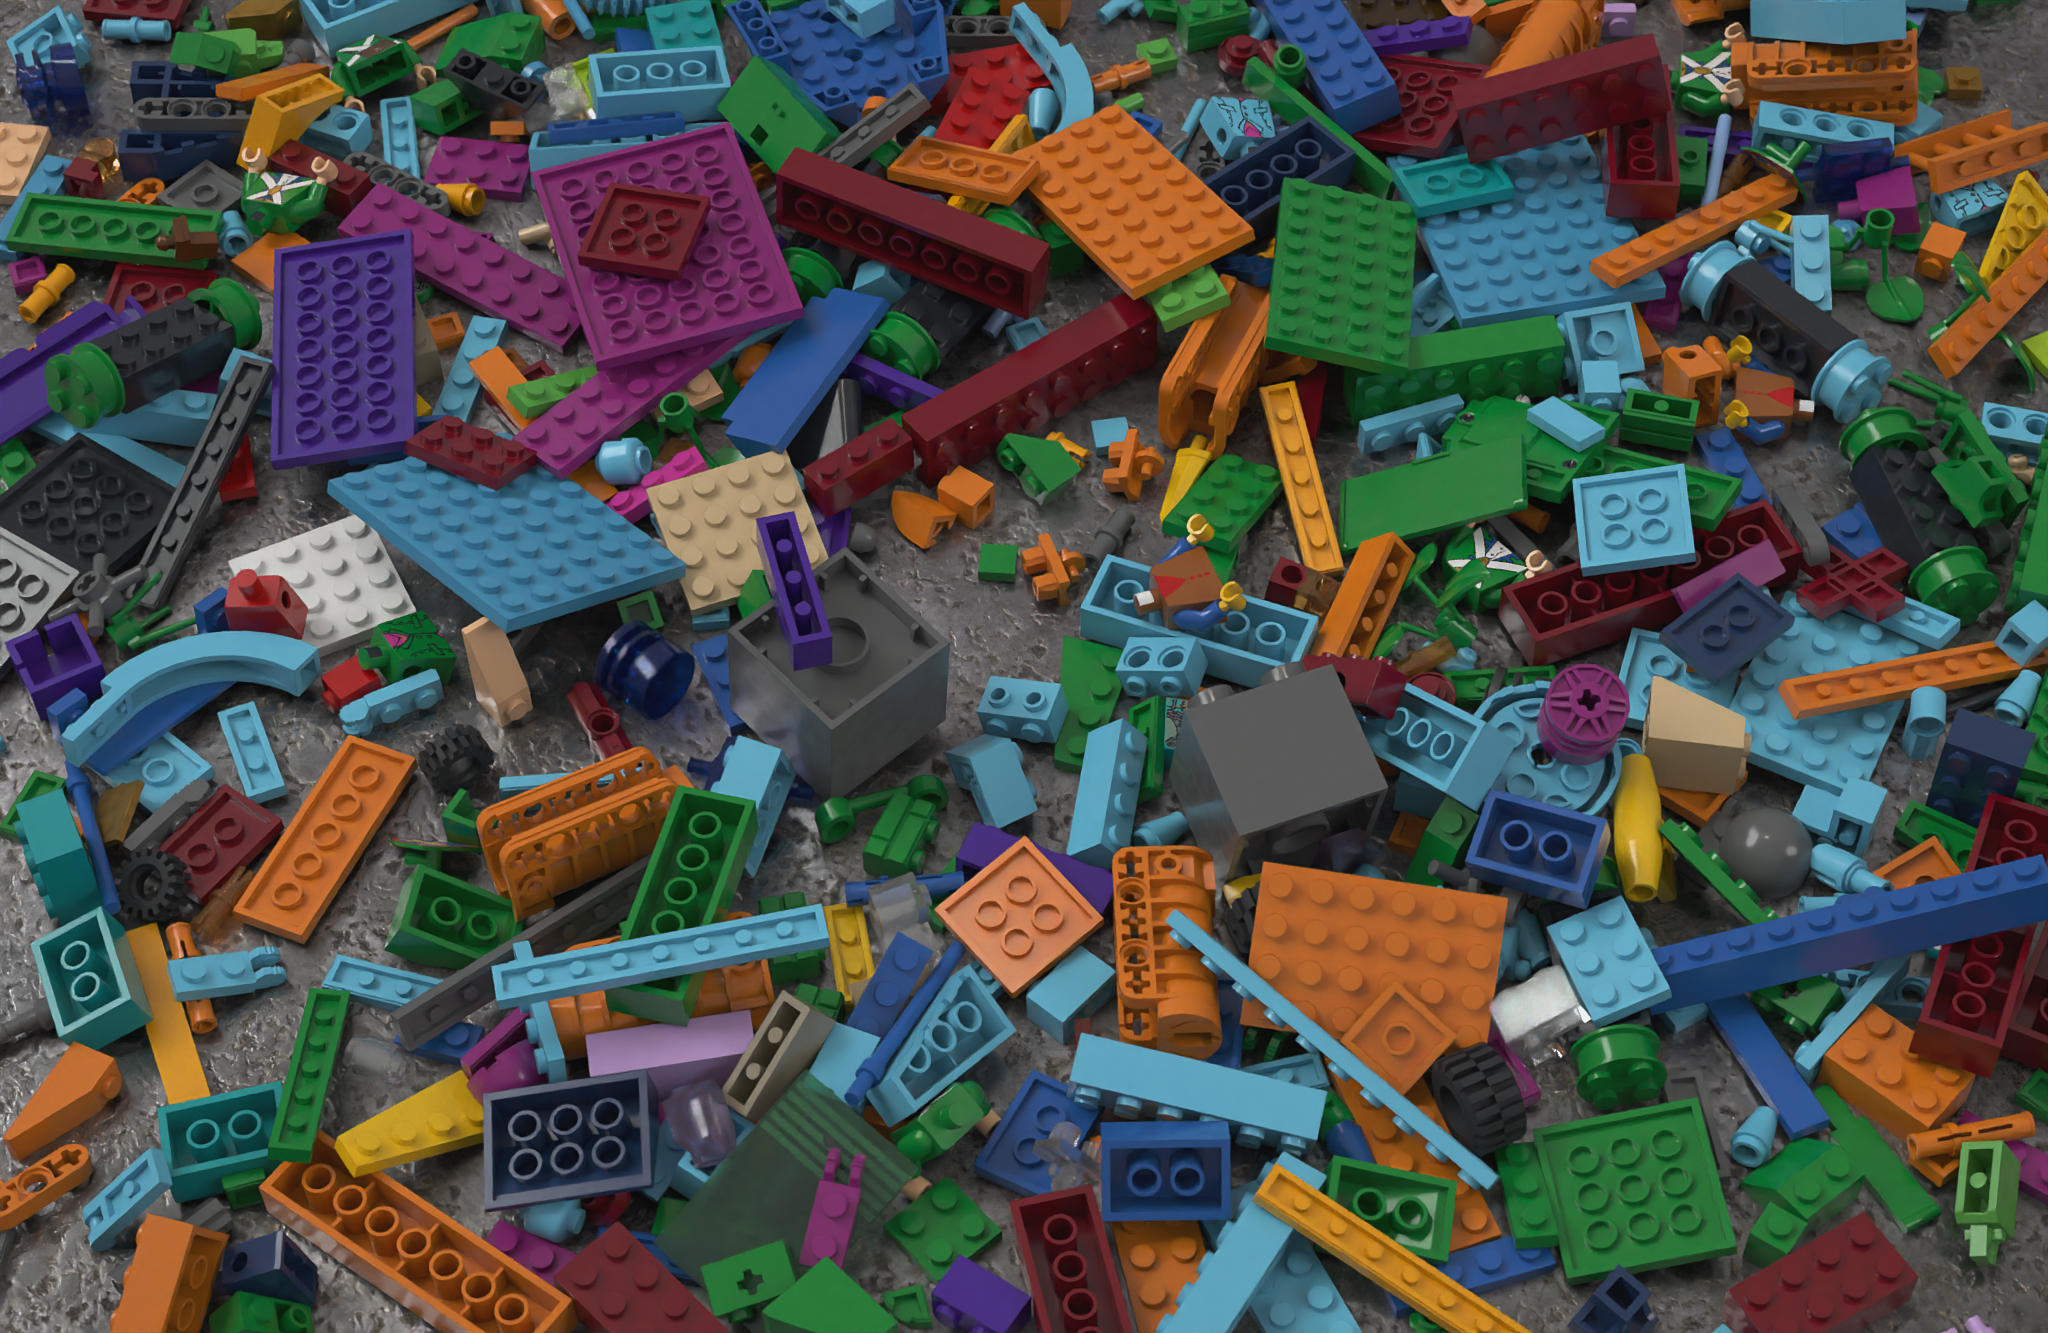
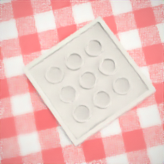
[228,515,417,657]

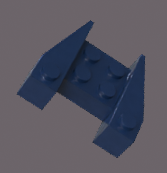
[118,61,243,182]

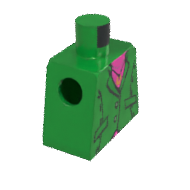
[358,611,457,686]

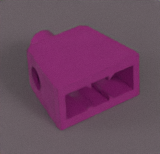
[1838,165,1921,235]

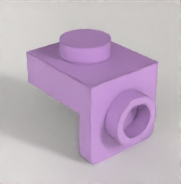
[1601,3,1636,37]

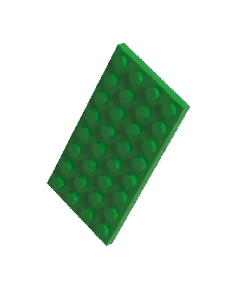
[1263,177,1417,379]

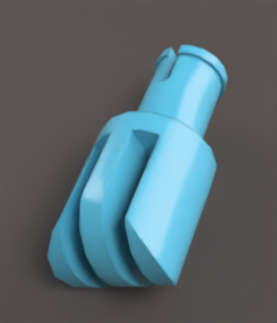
[1810,843,1894,895]

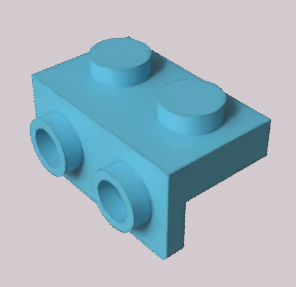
[1410,273,1456,337]

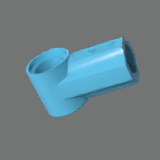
[1900,686,1946,761]

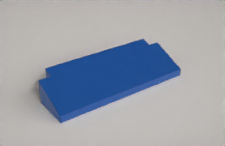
[721,287,891,459]

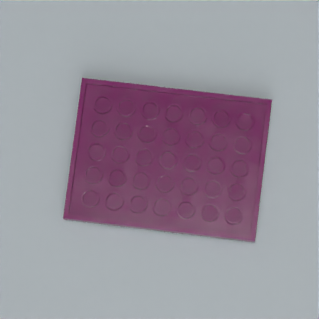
[531,122,804,372]

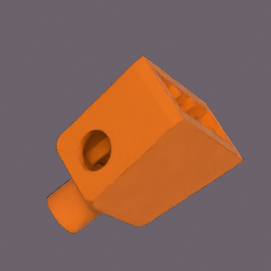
[1661,345,1722,429]

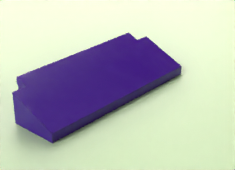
[0,295,147,447]

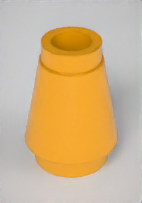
[435,183,485,217]

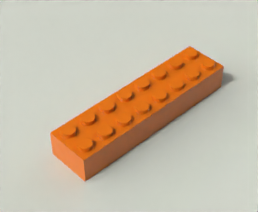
[259,1130,578,1333]

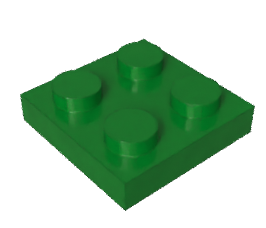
[883,1176,1002,1286]

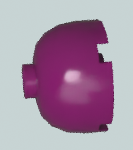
[466,1039,549,1107]

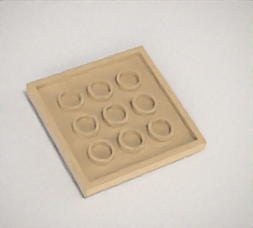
[646,449,829,617]

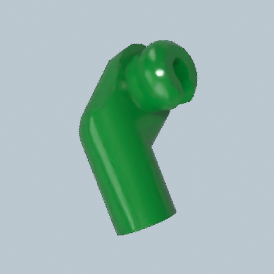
[2014,779,2048,810]

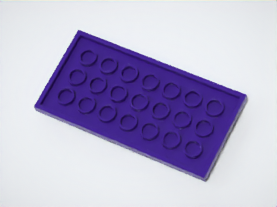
[271,228,417,470]

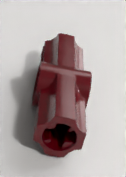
[566,681,642,767]

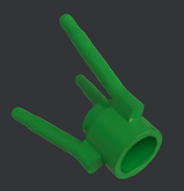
[1888,370,1969,428]
[105,572,196,652]

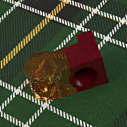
[63,137,120,200]
[1264,556,1340,618]

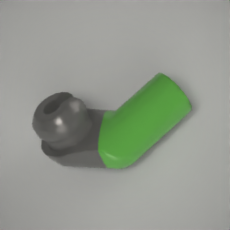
[1094,90,1145,114]

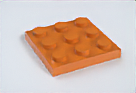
[934,836,1104,999]

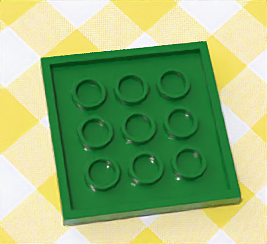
[1532,1097,1737,1286]

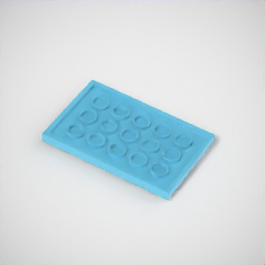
[1728,590,1929,797]

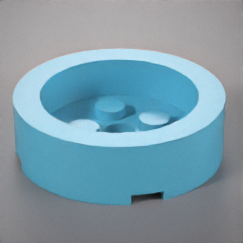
[1471,681,1622,817]

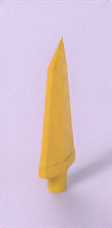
[1159,435,1212,523]

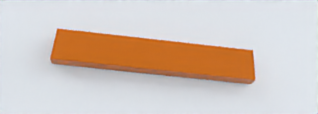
[469,346,619,504]

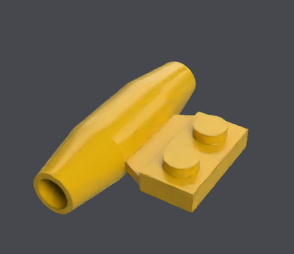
[1613,754,1677,903]

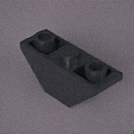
[443,48,546,121]

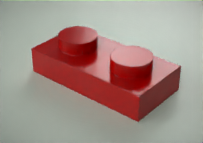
[219,434,258,502]

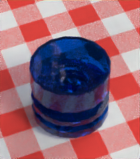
[15,41,90,122]
[593,620,695,720]

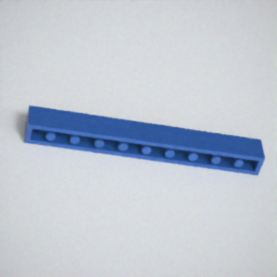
[1650,854,2048,1015]

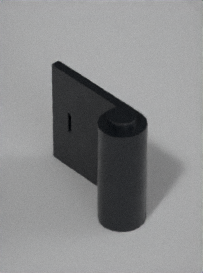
[786,379,865,472]

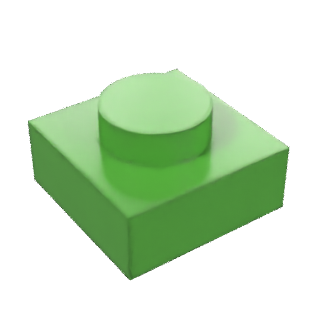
[1136,38,1178,74]

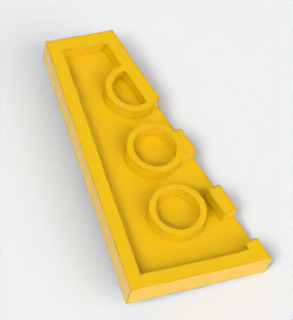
[1978,170,2048,288]

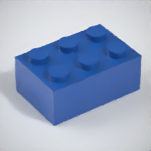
[1465,788,1611,910]
[1101,1121,1230,1221]

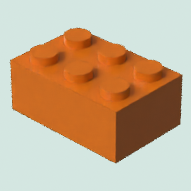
[1817,1003,1976,1144]
[110,1213,229,1333]

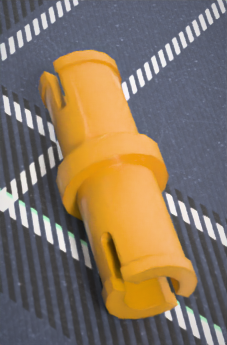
[17,263,76,323]

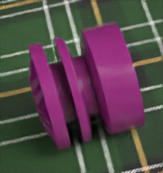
[1536,664,1630,765]

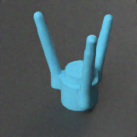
[1734,220,1794,262]

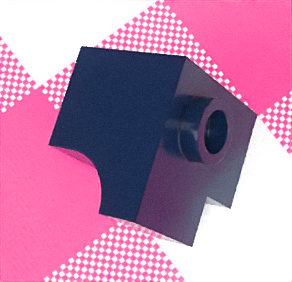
[1567,1264,1659,1333]

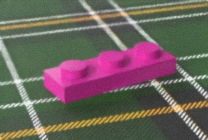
[605,446,710,524]

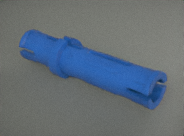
[844,871,964,908]

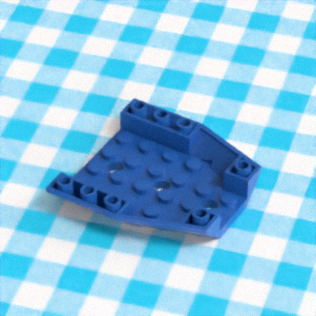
[725,0,949,128]

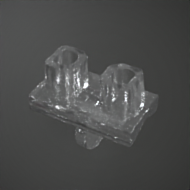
[1032,1122,1101,1192]

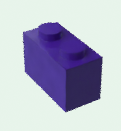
[931,1254,1032,1333]

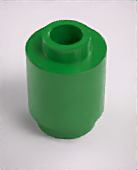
[1273,44,1306,90]

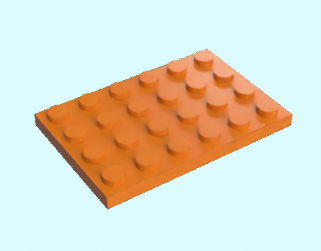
[1240,861,1508,1056]

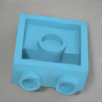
[6,5,93,88]
[1555,301,1645,387]

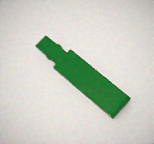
[1812,1083,1941,1234]

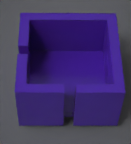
[4,613,107,721]

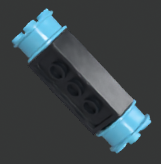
[1678,240,1893,423]

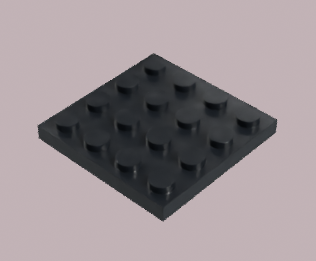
[0,432,176,576]

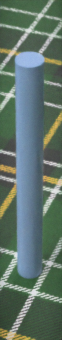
[1701,114,1732,207]

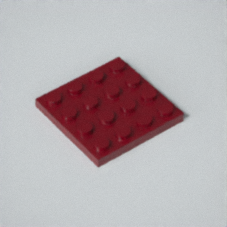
[1350,54,1490,159]

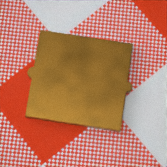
[84,779,145,854]

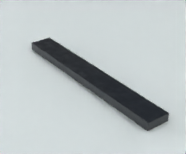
[123,355,277,613]

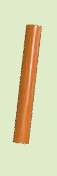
[406,3,479,51]

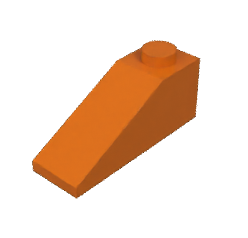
[2,1041,123,1161]

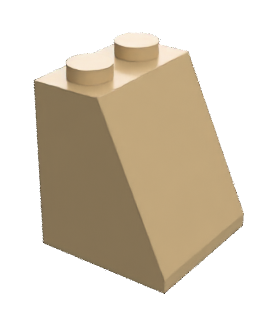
[1642,676,1752,795]

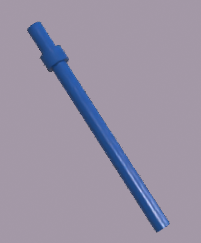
[64,760,121,915]
[844,941,966,1106]

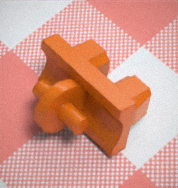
[1102,429,1164,502]
[1021,533,1086,607]

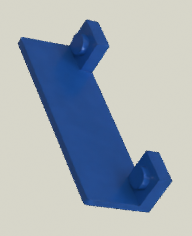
[46,586,237,776]

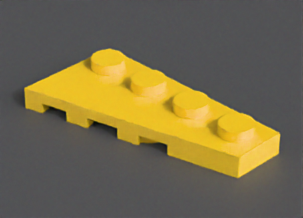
[334,1070,484,1178]

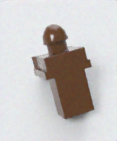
[155,215,218,263]

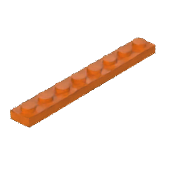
[1589,173,1799,289]
[1927,227,2048,379]
[1777,640,2048,720]

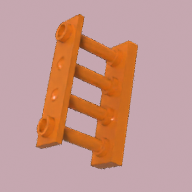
[1891,109,2048,195]

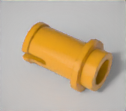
[1045,431,1091,469]

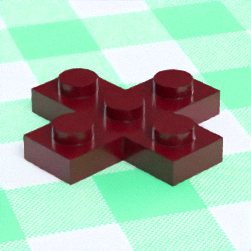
[1796,543,1909,623]

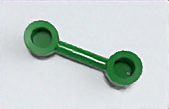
[814,774,949,843]

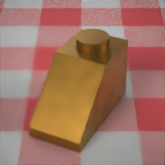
[224,0,303,40]

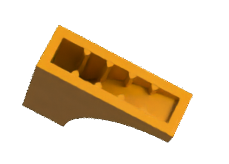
[236,73,345,175]

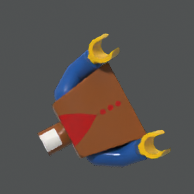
[1723,335,1814,445]
[1133,514,1246,632]

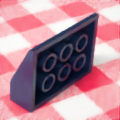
[483,1069,660,1213]

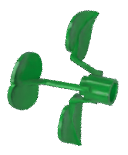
[1785,202,1932,323]
[1927,250,2036,393]
[596,363,745,469]
[1369,542,1493,660]

